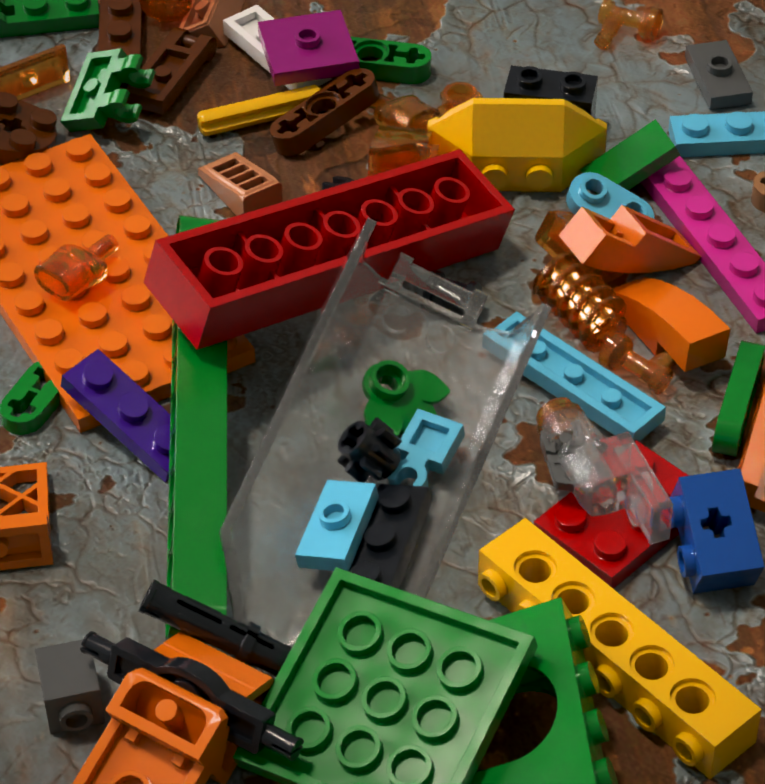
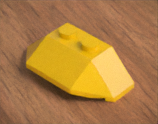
[427,98,607,192]

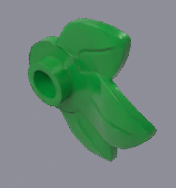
[362,360,450,436]

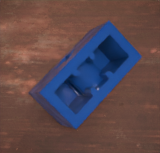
[666,468,765,594]

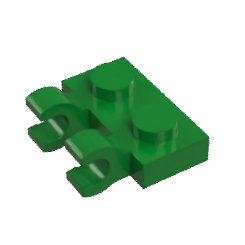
[60,48,156,132]

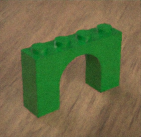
[471,597,618,784]

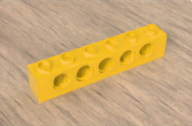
[478,518,762,779]

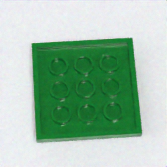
[233,567,538,784]

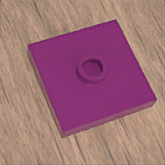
[258,10,359,86]

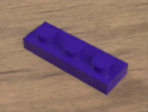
[60,349,170,483]

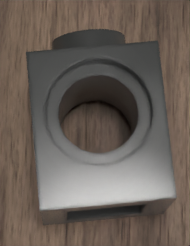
[35,639,105,734]

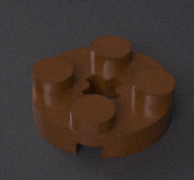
[0,92,57,164]

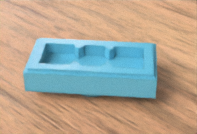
[295,480,379,571]

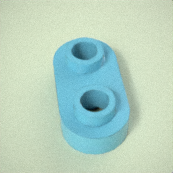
[566,172,654,219]

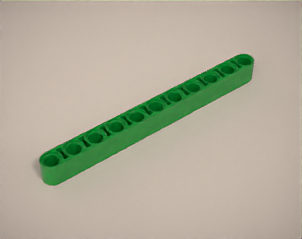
[165,215,227,644]

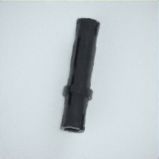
[138,579,292,677]

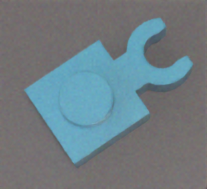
[388,409,465,488]

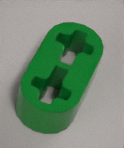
[0,362,60,435]

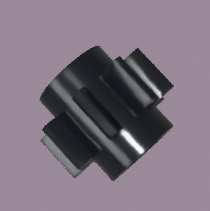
[337,417,402,483]

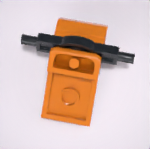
[72,631,304,784]

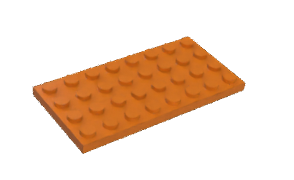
[0,134,255,433]

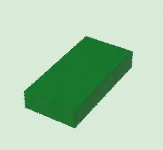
[580,119,681,195]

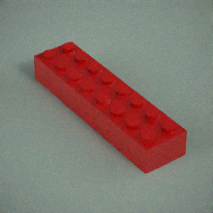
[143,149,515,350]

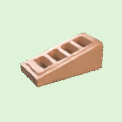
[198,152,283,216]

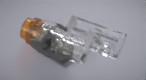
[536,397,673,545]

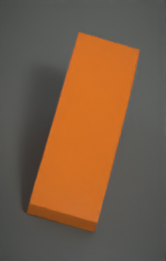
[558,205,701,273]
[604,277,731,372]

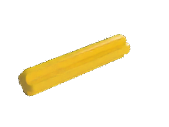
[197,85,320,136]

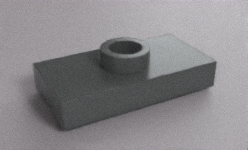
[685,40,753,110]

